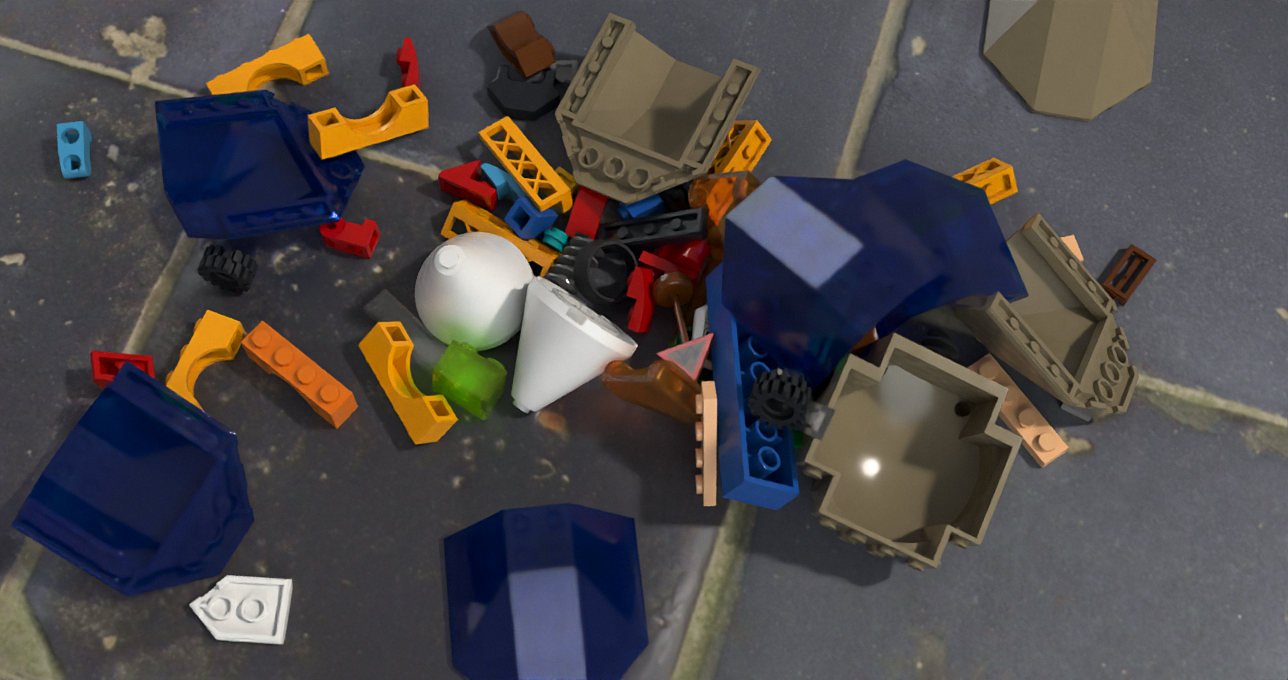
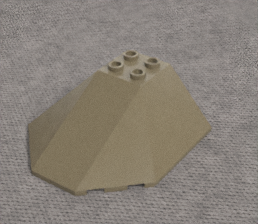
[983,0,1158,122]
[555,13,761,205]
[951,213,1139,415]

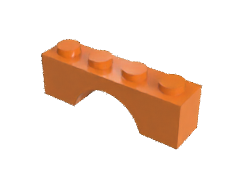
[241,320,358,429]

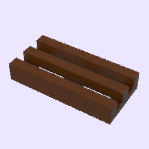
[1101,244,1156,307]

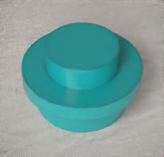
[542,227,569,253]

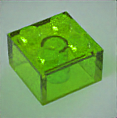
[432,340,507,421]

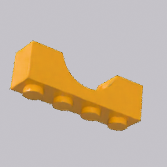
[206,34,329,123]
[308,84,428,160]
[149,310,247,440]
[358,321,458,444]

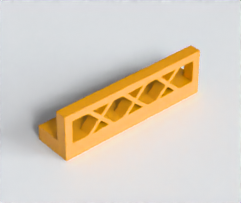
[478,116,573,213]
[690,120,772,227]
[895,157,1018,238]
[440,199,562,278]

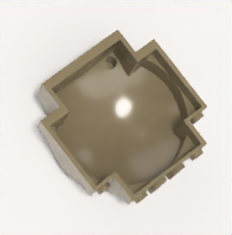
[795,333,1023,572]

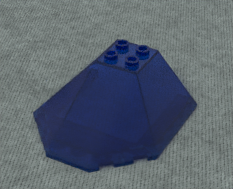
[155,90,365,240]
[816,159,1029,358]
[721,176,948,393]
[10,361,255,597]
[444,503,649,680]

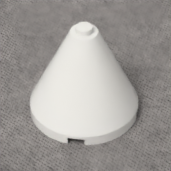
[415,232,534,351]
[511,276,638,413]

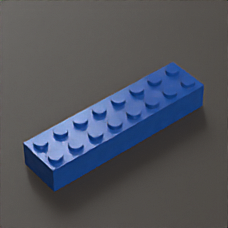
[705,259,799,510]

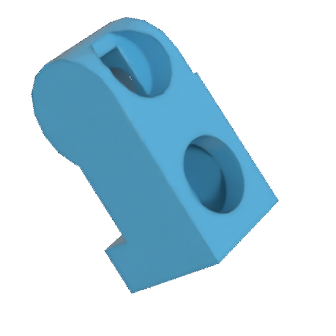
[57,121,92,179]

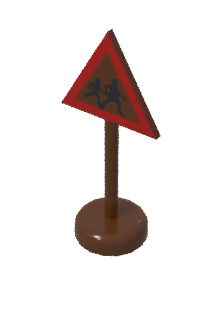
[651,272,716,385]

